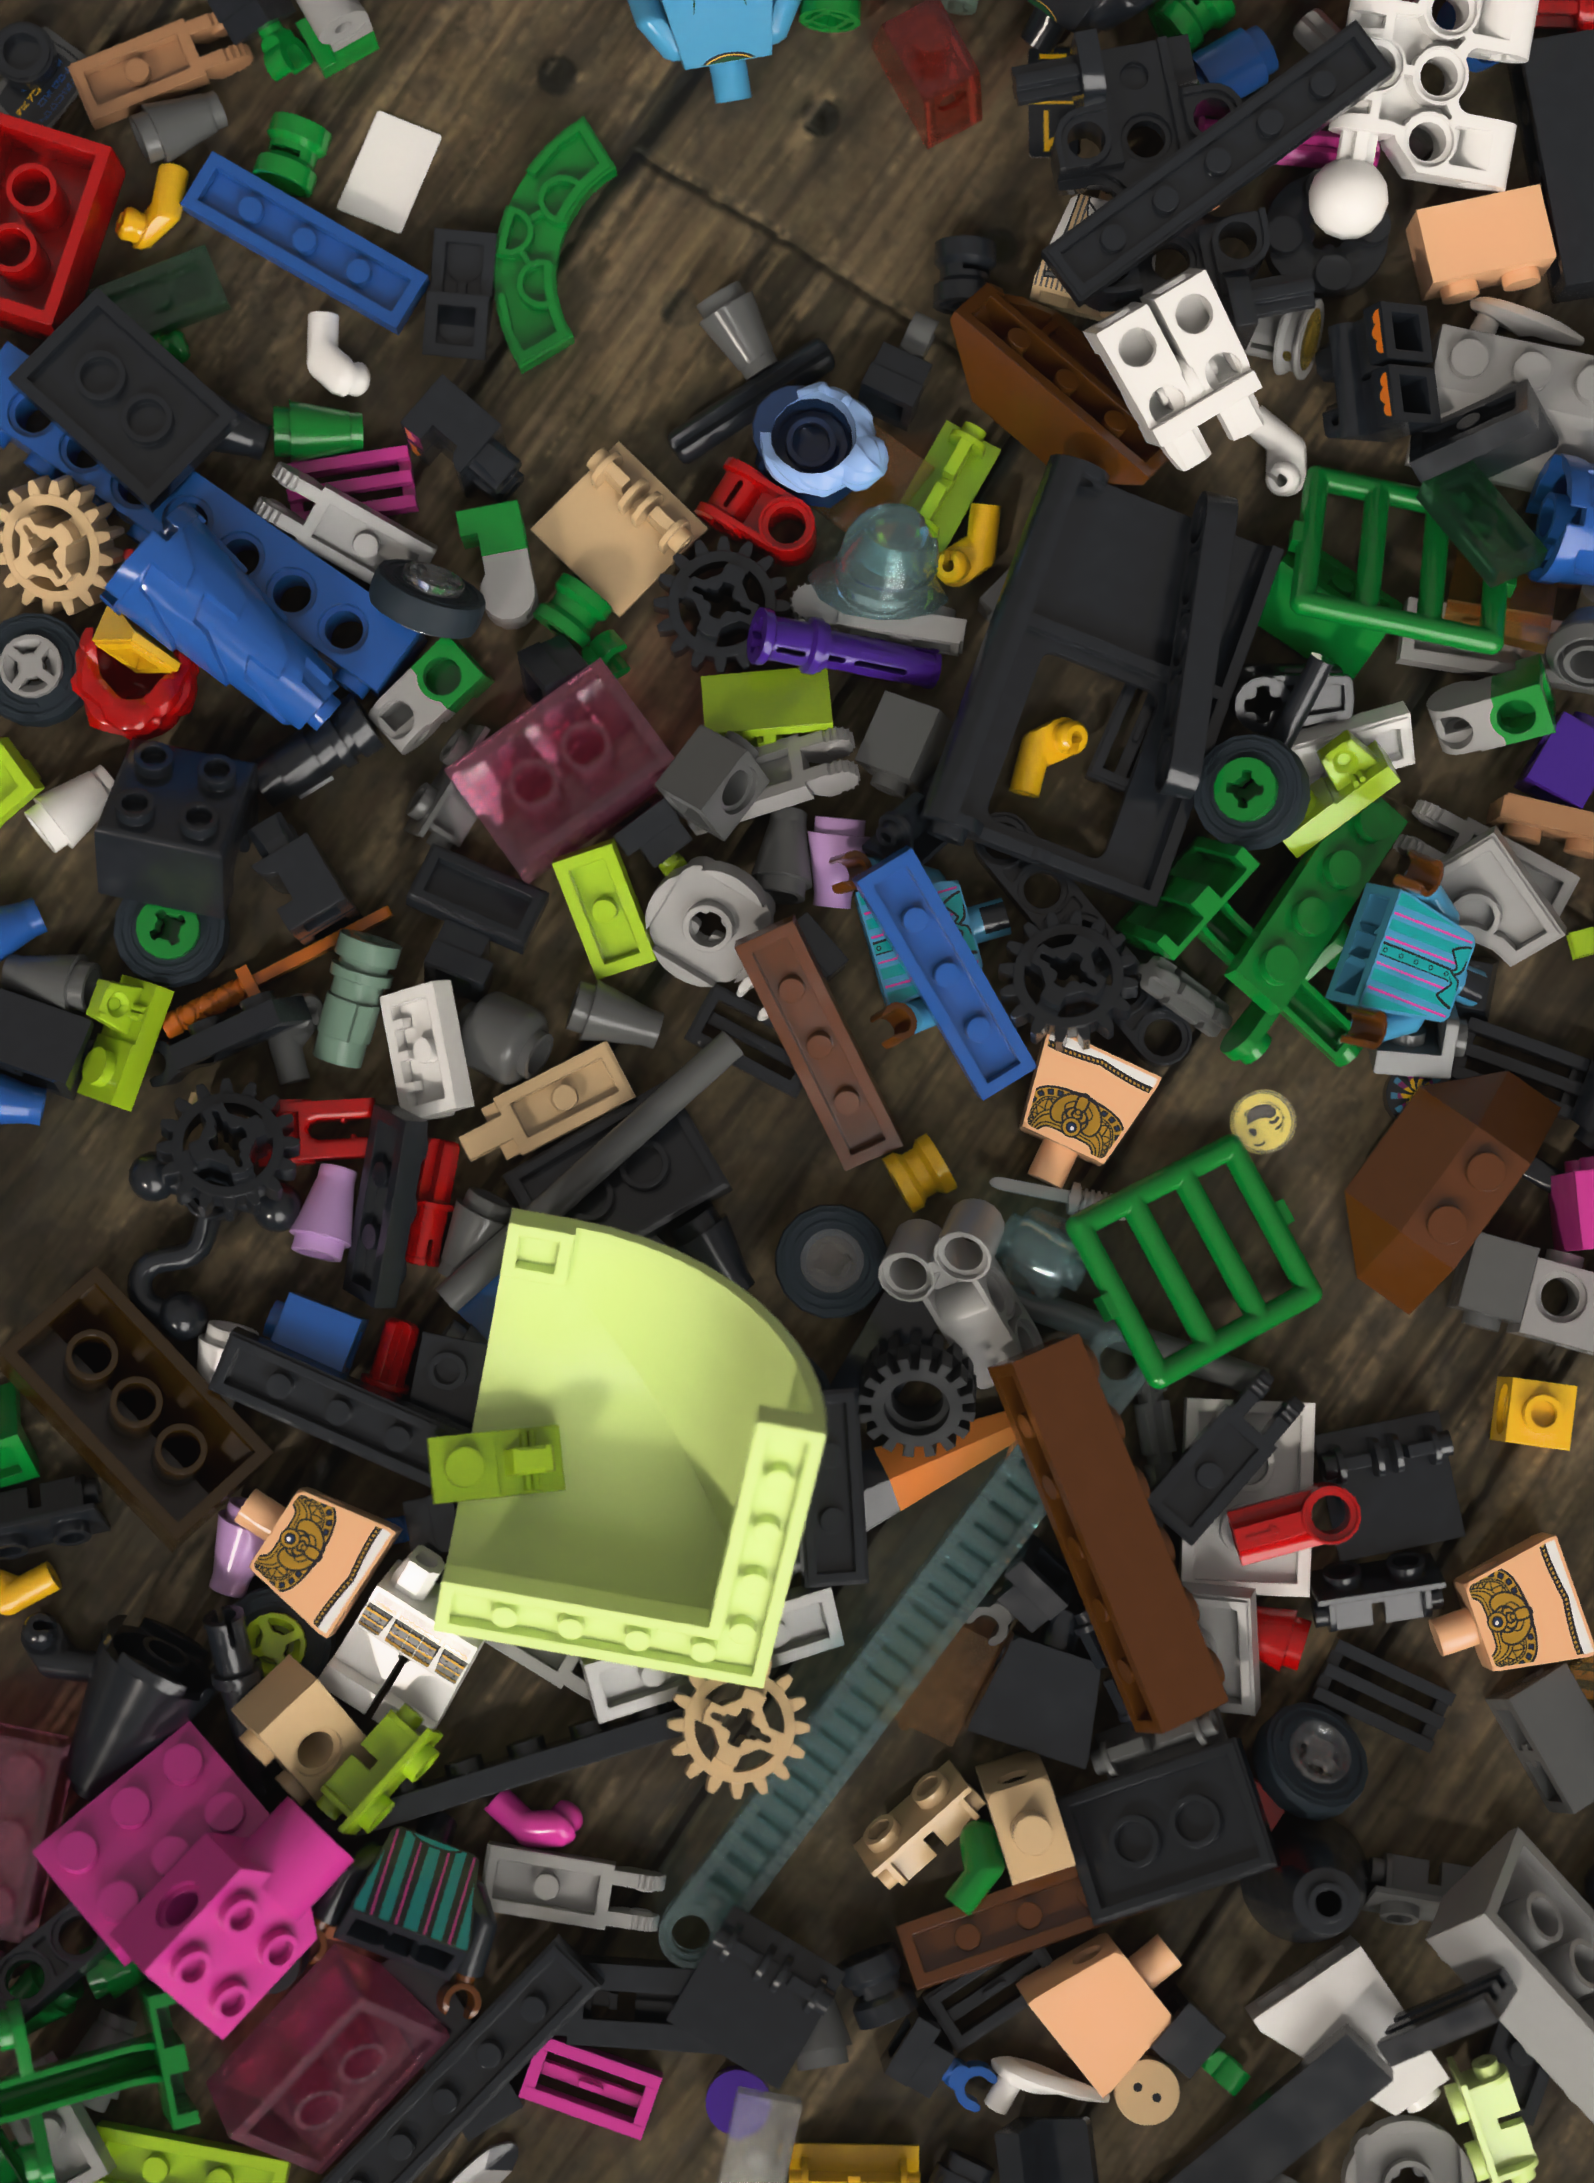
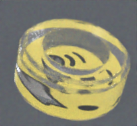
[1230,1090,1296,1154]

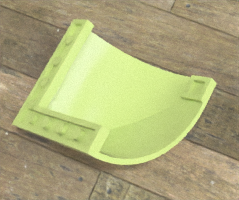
[433,1208,826,1688]

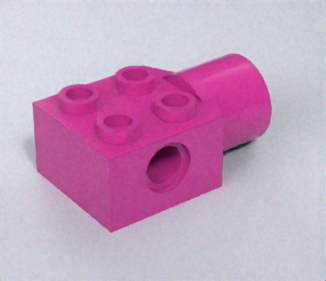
[110,1796,355,2040]

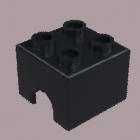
[94,737,258,919]

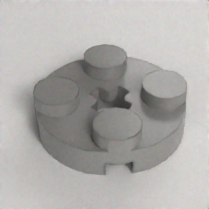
[645,856,776,987]
[1341,2115,1475,2183]

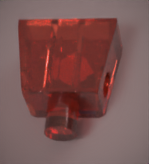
[871,0,983,149]

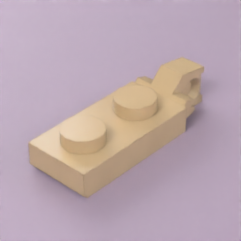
[458,1041,636,1162]

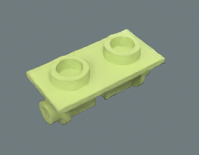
[1443,2054,1539,2183]

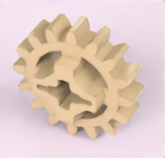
[0,475,125,616]
[667,1661,810,1799]

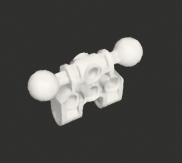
[1308,0,1539,240]

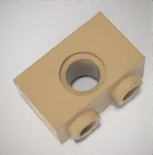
[231,1655,378,1807]

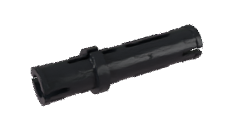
[202,1605,282,1796]

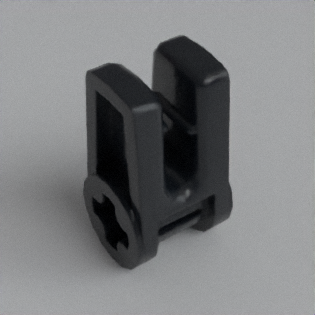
[1229,663,1354,733]

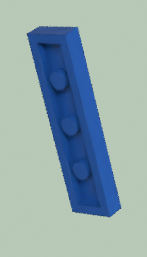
[180,151,430,336]
[852,845,1038,1101]

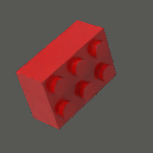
[0,112,126,340]

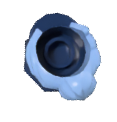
[752,382,889,508]

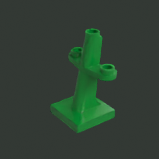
[1113,835,1363,1067]
[0,1978,200,2183]

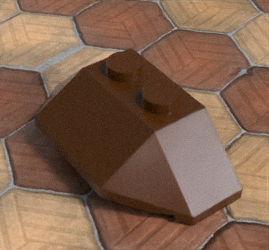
[950,282,1169,485]
[1343,1070,1561,1315]

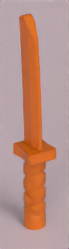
[162,906,393,1040]

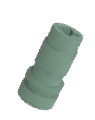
[312,929,402,1068]

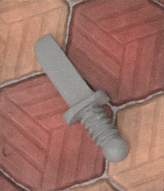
[989,1177,1126,1221]

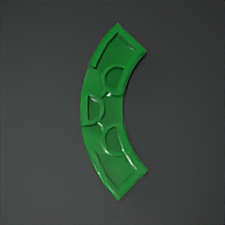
[494,116,617,374]

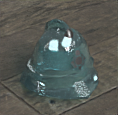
[808,503,948,620]

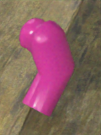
[484,1789,584,1848]

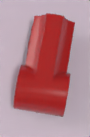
[1226,1482,1361,1566]

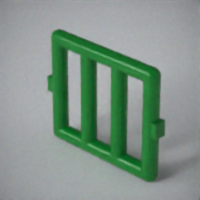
[1288,465,1518,655]
[1065,1134,1323,1389]

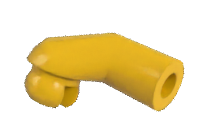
[115,163,189,249]
[934,503,1002,587]
[1009,717,1088,798]
[0,1561,62,1616]

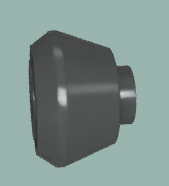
[1546,606,1594,689]

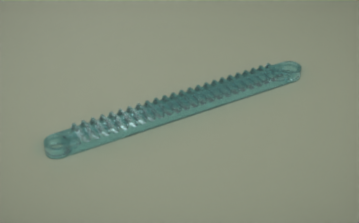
[658,1328,1146,1968]

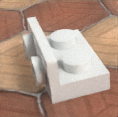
[379,980,475,1120]

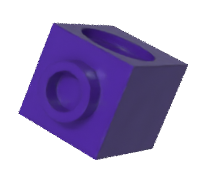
[1514,711,1594,809]

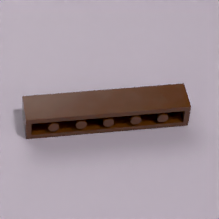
[988,1333,1229,1734]

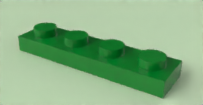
[1223,797,1408,1016]

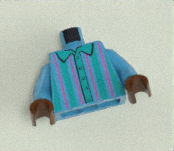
[1325,849,1487,1050]
[829,850,1011,1049]

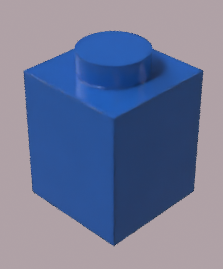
[263,1292,369,1375]

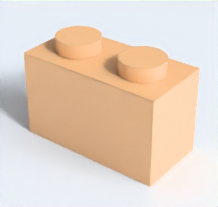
[1406,184,1557,305]

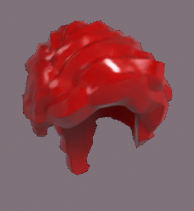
[70,548,200,740]

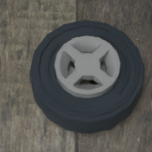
[0,613,84,727]

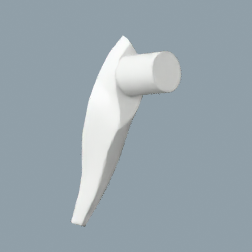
[1469,297,1584,346]
[984,2056,1110,2115]

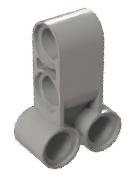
[878,1198,1043,1389]

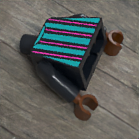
[310,1811,497,2019]

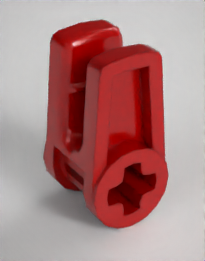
[258,1098,377,1168]

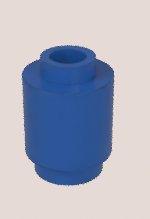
[1192,25,1279,99]

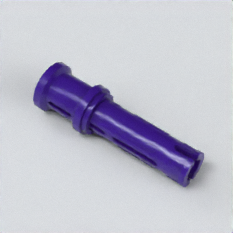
[747,607,942,689]

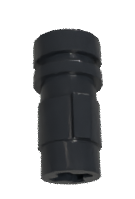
[252,693,386,808]

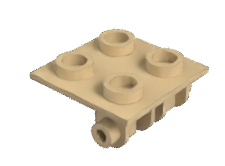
[530,442,708,618]

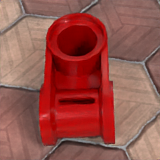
[694,457,817,567]

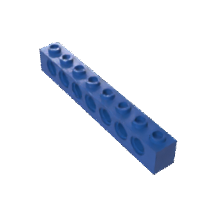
[0,341,428,700]

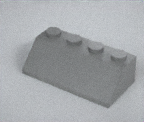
[1404,324,1594,492]
[1426,1827,1594,2124]

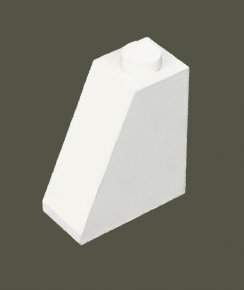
[1244,1935,1450,2116]

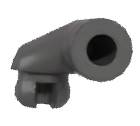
[267,993,323,1086]

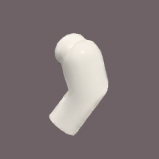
[306,311,370,397]
[1248,405,1307,497]

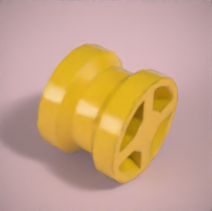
[882,1133,958,1213]

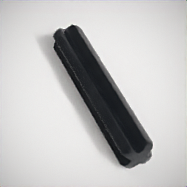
[668,338,835,464]

